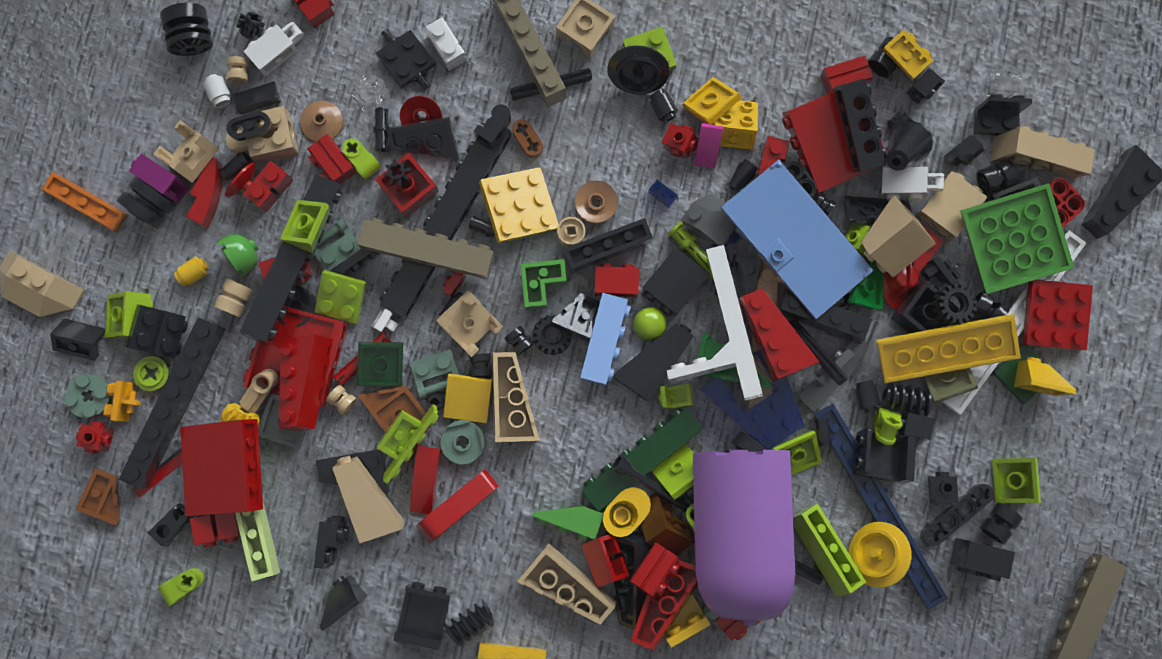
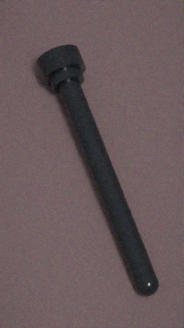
[612,454,694,518]

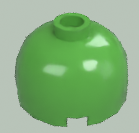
[216,234,259,278]

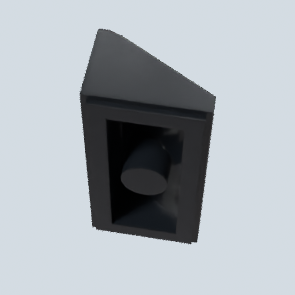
[234,81,281,114]

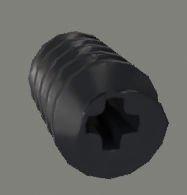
[881,382,932,417]
[443,599,494,646]

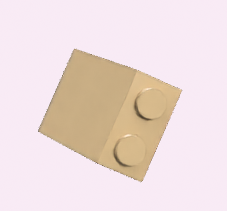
[861,196,936,277]

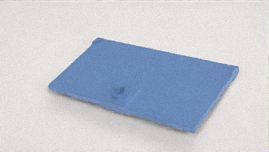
[721,160,874,320]

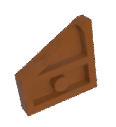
[75,468,120,526]

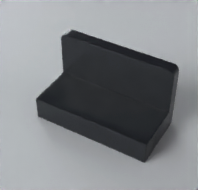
[50,319,105,361]

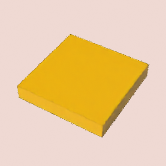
[682,77,742,125]
[443,374,492,423]

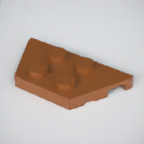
[358,386,430,464]

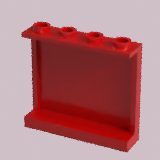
[782,91,887,193]
[243,307,348,407]
[180,419,263,516]

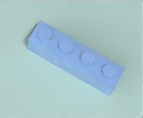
[580,293,631,386]

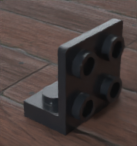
[974,94,1032,135]

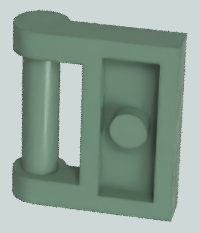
[314,218,361,272]
[409,349,460,400]

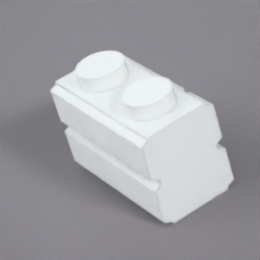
[424,17,467,71]

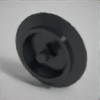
[607,45,670,94]

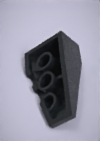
[605,532,653,630]

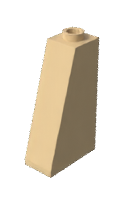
[332,456,405,544]

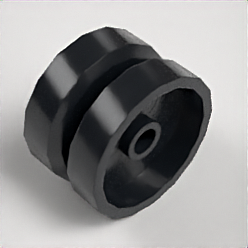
[116,176,176,229]

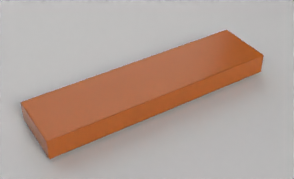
[41,172,128,233]

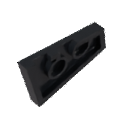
[386,116,460,160]

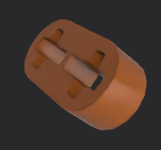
[512,119,543,158]

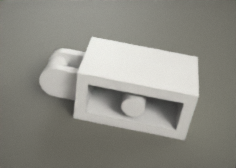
[244,22,304,77]
[882,167,944,201]

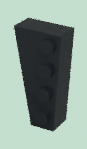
[1082,145,1162,239]

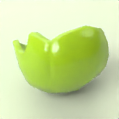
[632,307,667,341]

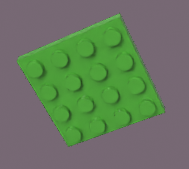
[960,183,1074,294]

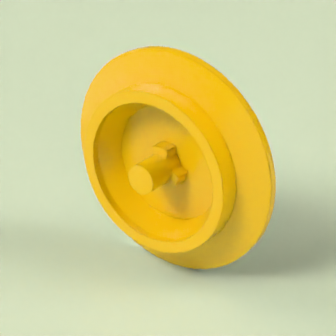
[848,522,912,588]

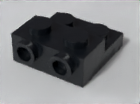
[126,304,188,359]
[314,516,349,569]

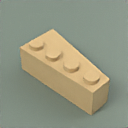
[990,126,1095,178]
[491,352,540,442]
[517,543,617,625]

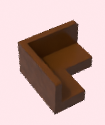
[641,493,695,556]

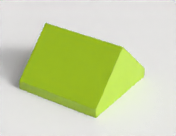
[280,200,330,253]
[768,430,822,476]
[992,458,1041,503]

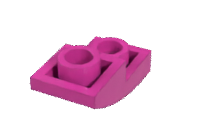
[694,123,723,168]

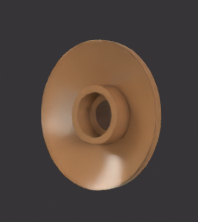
[300,101,343,142]
[575,180,618,223]

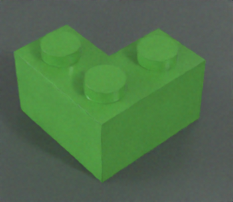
[520,259,567,311]

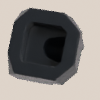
[944,135,984,166]

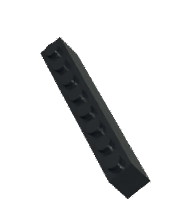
[240,174,343,345]
[118,317,226,489]

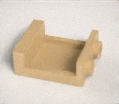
[915,171,987,241]

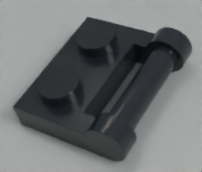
[714,252,763,300]

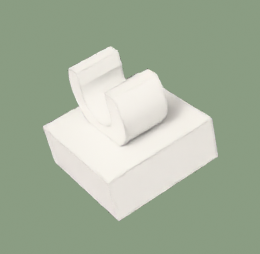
[371,307,398,332]

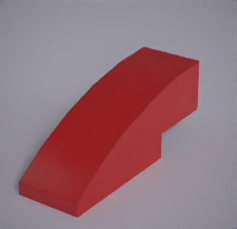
[186,157,222,229]
[410,445,441,514]

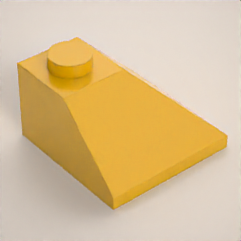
[1014,357,1076,397]

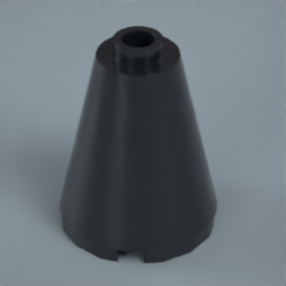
[886,121,933,171]

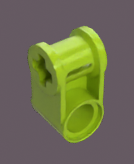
[342,138,382,181]
[873,407,902,445]
[157,568,204,607]

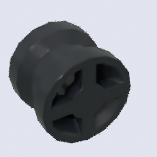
[815,193,837,216]

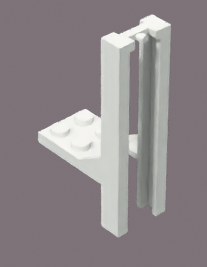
[667,245,763,401]

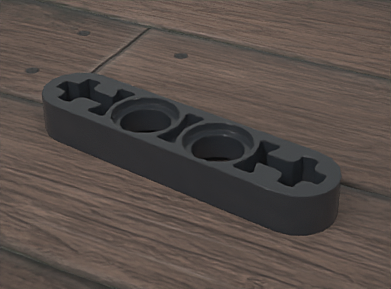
[921,484,994,546]

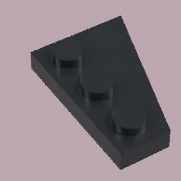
[843,196,912,227]
[316,449,389,492]

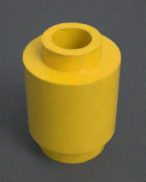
[174,256,209,287]

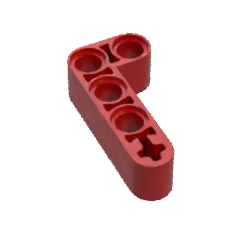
[1049,178,1085,228]
[416,469,499,544]

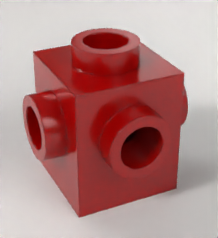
[662,123,698,158]
[76,421,114,454]

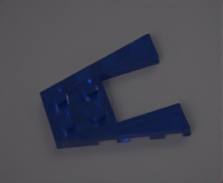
[699,349,805,450]

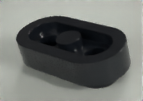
[227,111,272,141]

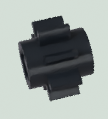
[236,12,265,39]
[384,159,412,188]

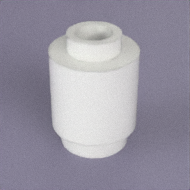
[203,74,231,108]

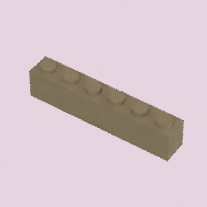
[492,0,567,108]
[357,218,495,280]
[1047,553,1127,659]

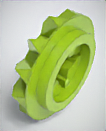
[133,356,170,391]

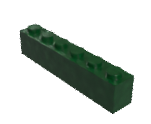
[582,408,703,512]

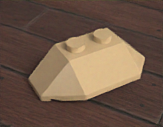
[0,250,85,317]

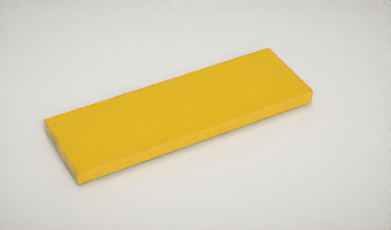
[876,314,1021,383]

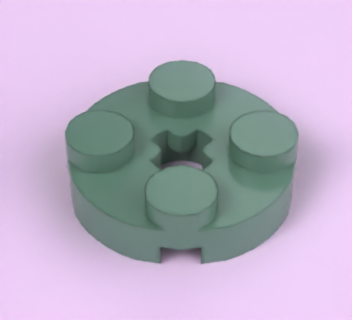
[64,374,112,418]
[440,420,485,465]

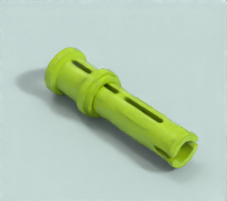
[667,221,714,280]

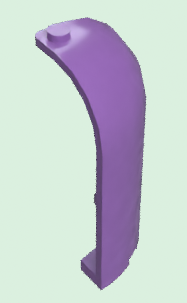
[693,450,795,625]

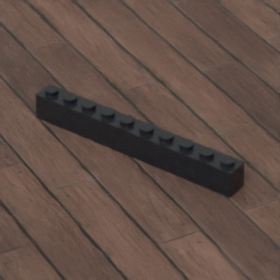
[380,118,512,320]

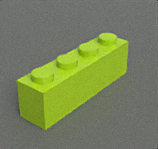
[793,503,866,597]

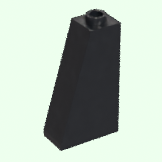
[612,324,694,402]

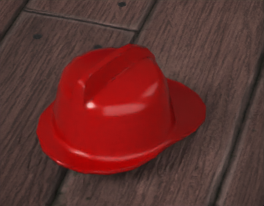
[883,263,919,309]

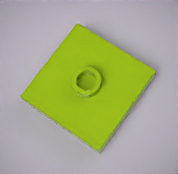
[651,444,694,500]

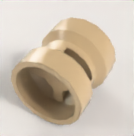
[226,56,249,84]
[326,385,357,415]

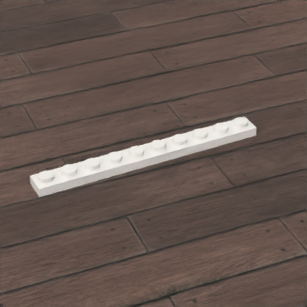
[941,230,1086,415]

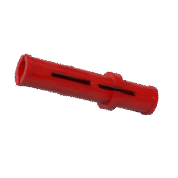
[333,332,392,386]

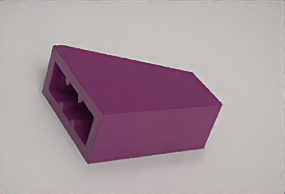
[129,153,191,204]

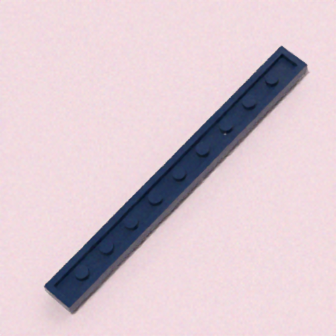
[813,403,948,610]

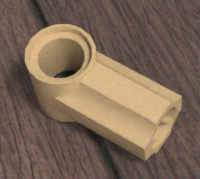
[239,369,279,413]

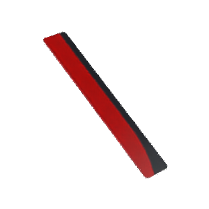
[133,448,182,498]

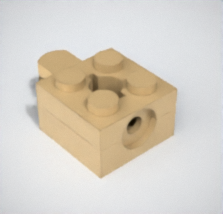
[226,106,299,163]

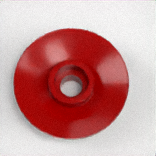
[400,96,443,125]
[225,163,256,198]

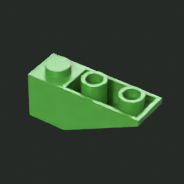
[532,505,603,542]

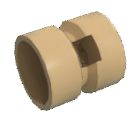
[557,217,585,248]
[214,278,253,317]

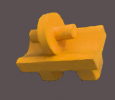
[103,380,142,422]

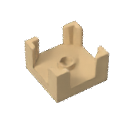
[556,0,615,59]
[153,120,219,183]
[436,290,503,357]

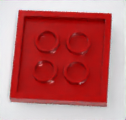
[1022,279,1093,350]

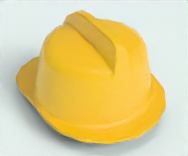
[603,487,651,537]

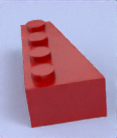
[738,288,819,382]
[630,561,698,652]

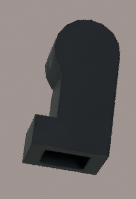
[473,104,511,148]
[147,503,194,546]

